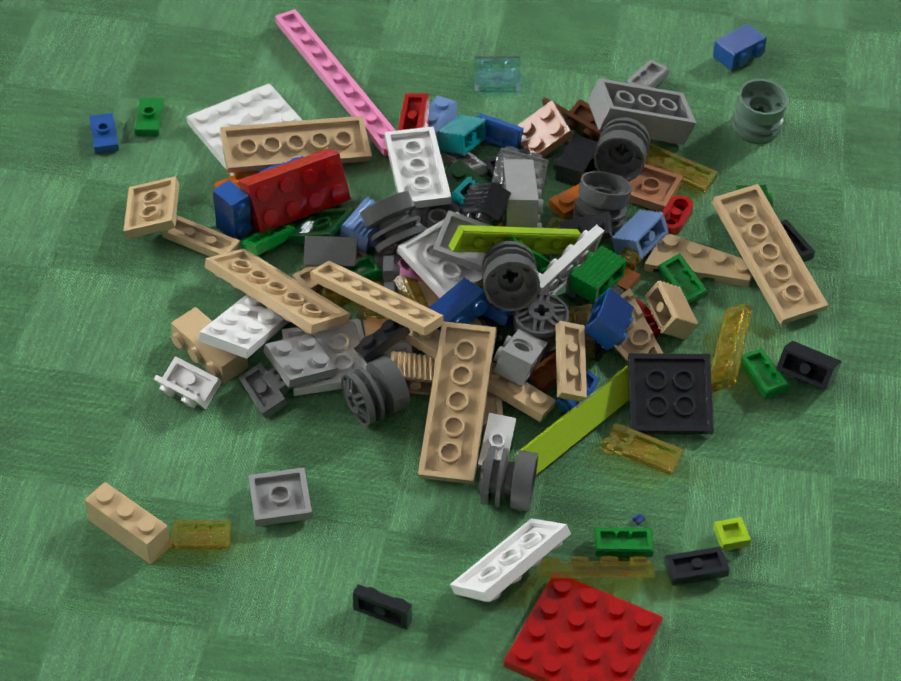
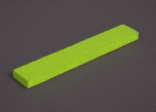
[448,225,581,254]
[515,366,629,475]

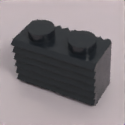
[553,135,598,186]
[459,183,512,224]
[776,340,842,390]

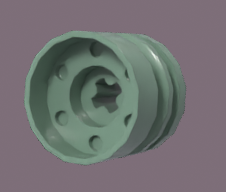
[731,79,788,143]

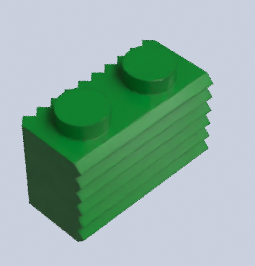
[569,246,626,304]

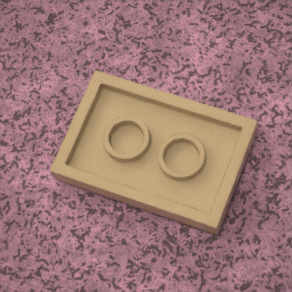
[123,176,179,239]

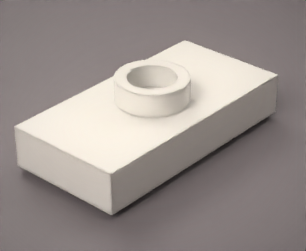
[478,413,516,468]

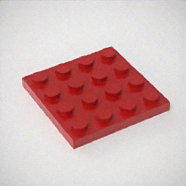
[503,571,663,681]

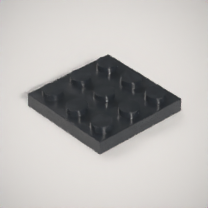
[628,353,714,434]

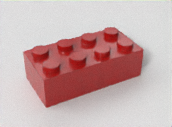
[238,148,351,233]

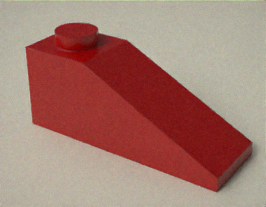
[397,93,429,131]

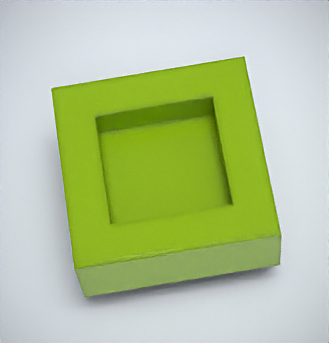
[713,517,751,551]

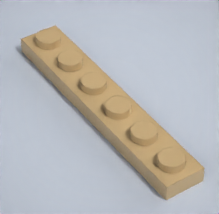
[310,261,444,336]
[405,329,556,422]

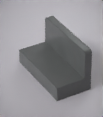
[304,236,358,268]

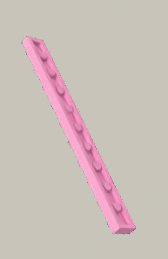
[275,9,396,156]

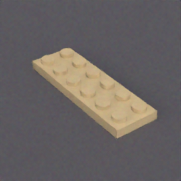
[219,116,372,173]
[712,184,828,325]
[205,248,350,334]
[418,322,496,485]

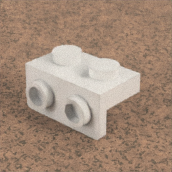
[153,356,222,410]

